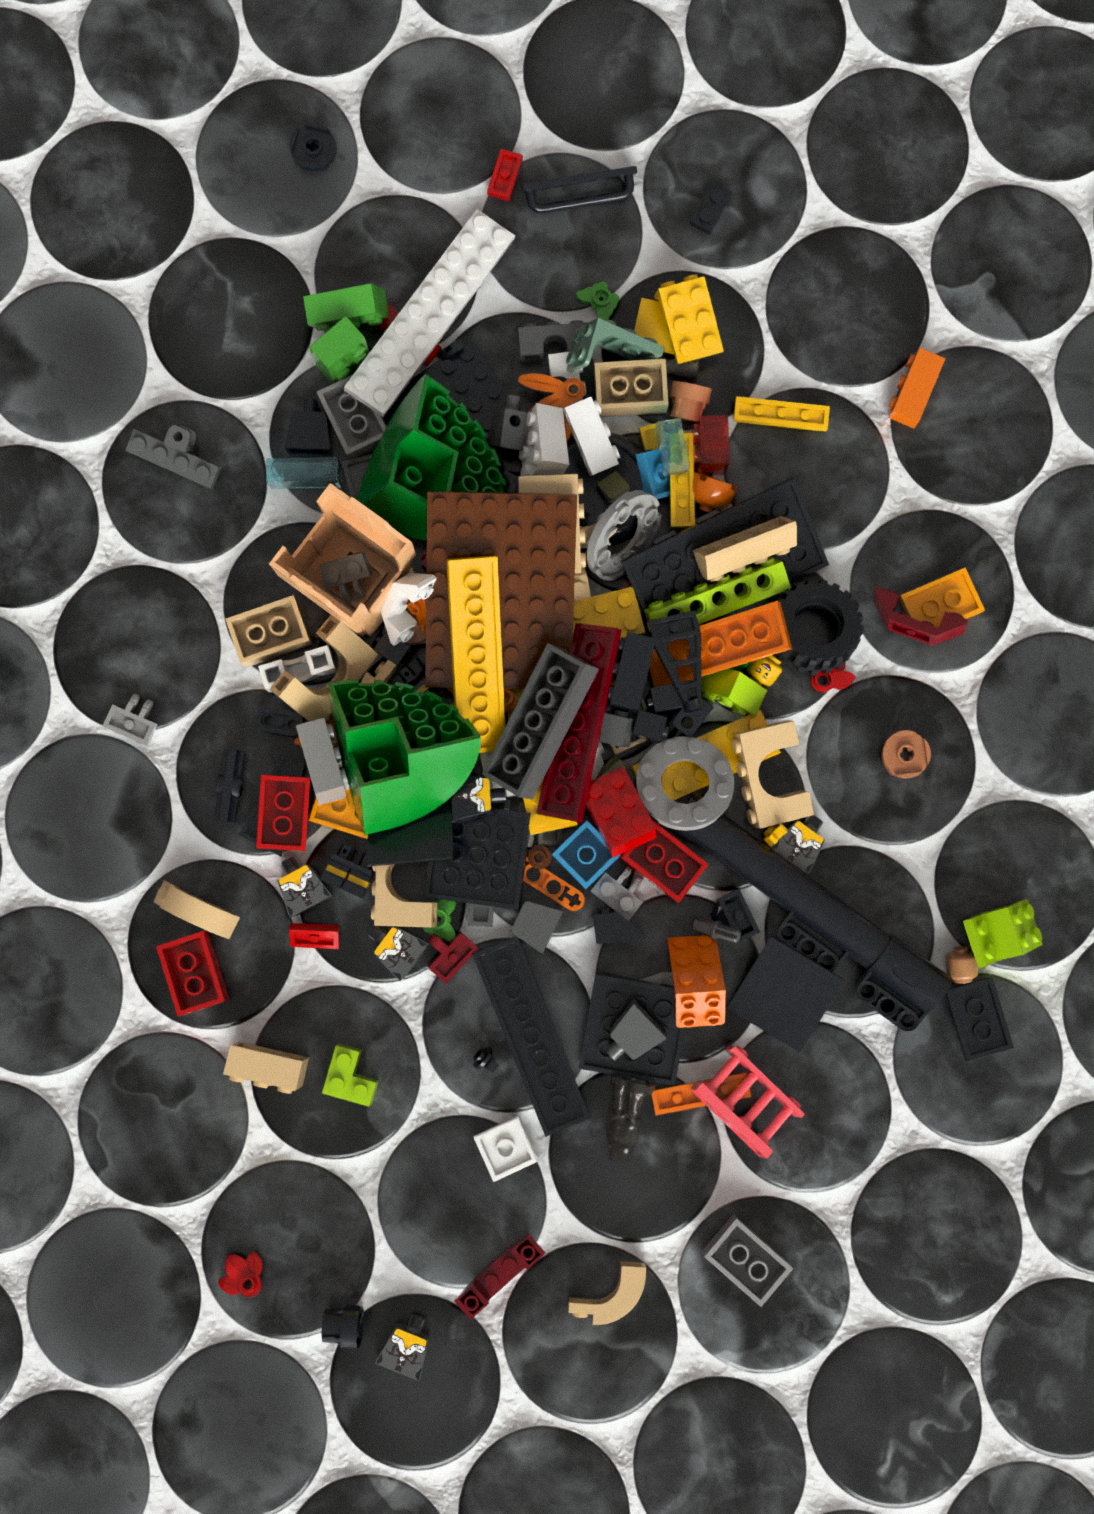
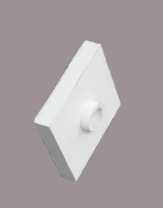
[473,1115,538,1182]

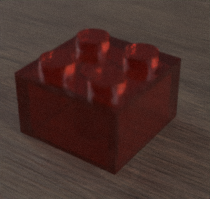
[691,415,730,475]

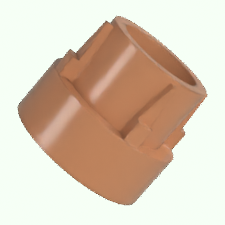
[670,381,712,423]

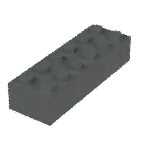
[482,643,599,799]

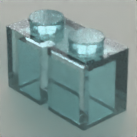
[655,418,689,476]

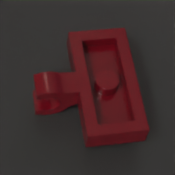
[427,931,479,984]

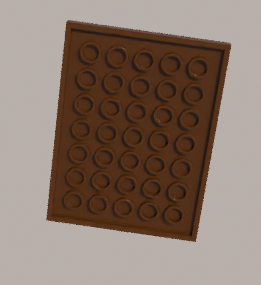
[425,491,577,689]

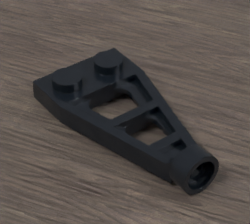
[647,610,704,713]

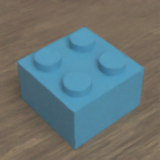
[552,821,621,890]

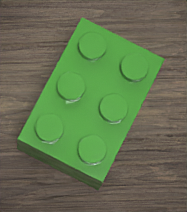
[303,283,389,334]
[309,316,369,385]

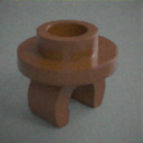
[528,845,552,869]

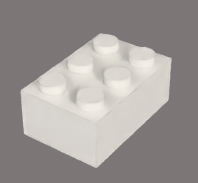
[519,403,569,476]

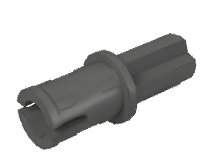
[693,916,741,943]

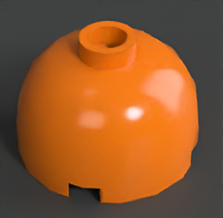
[692,472,738,513]

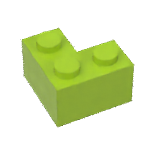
[701,669,767,717]
[322,1043,379,1107]

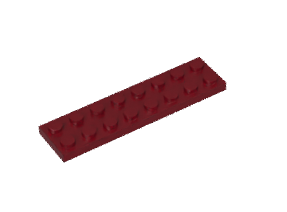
[536,623,622,823]

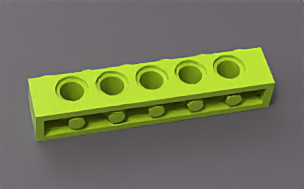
[644,557,791,624]

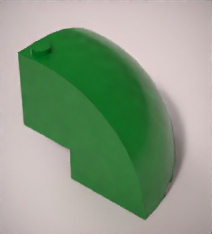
[357,374,506,540]
[328,679,481,835]

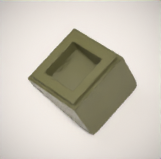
[597,471,630,503]

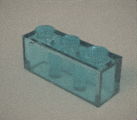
[266,457,341,489]

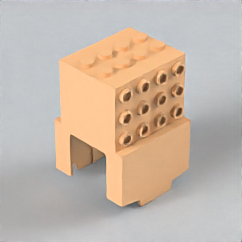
[269,483,416,638]

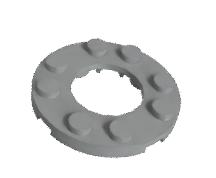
[586,490,661,581]
[636,736,734,831]

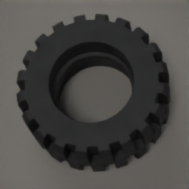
[775,579,864,676]

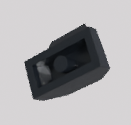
[710,889,761,943]

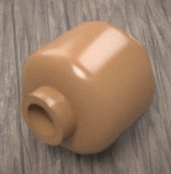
[946,946,978,984]

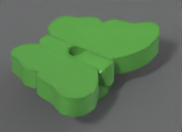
[576,282,619,320]
[423,900,456,941]

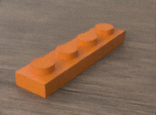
[650,1072,751,1115]

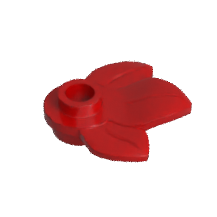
[811,661,856,693]
[218,1251,263,1297]

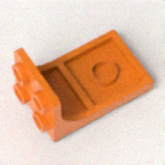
[667,935,726,1028]

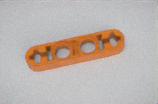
[523,857,585,911]

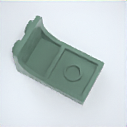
[566,318,664,373]

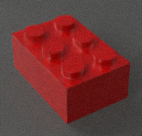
[586,766,657,858]
[256,775,310,851]
[620,819,709,903]
[156,931,230,1017]

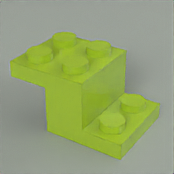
[963,899,1043,968]

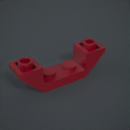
[873,587,968,646]
[454,1234,546,1320]

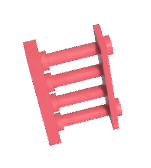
[690,1046,805,1158]

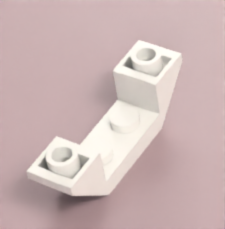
[381,573,437,646]

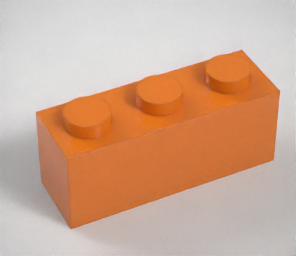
[888,348,946,428]

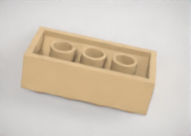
[693,516,797,582]

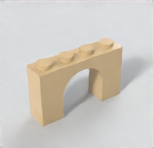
[518,474,586,573]
[269,615,379,722]
[731,720,814,829]
[371,864,437,927]

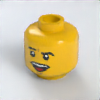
[747,655,782,687]

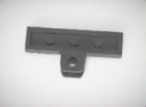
[125,425,221,489]

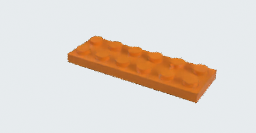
[649,601,792,687]

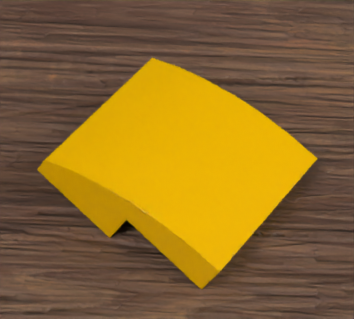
[634,298,674,354]

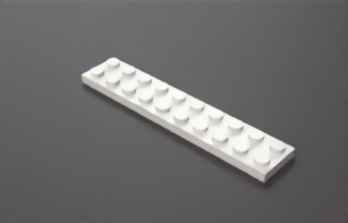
[344,209,515,417]

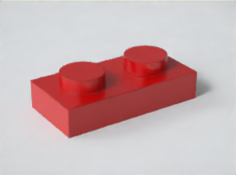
[487,149,523,201]
[289,923,340,949]

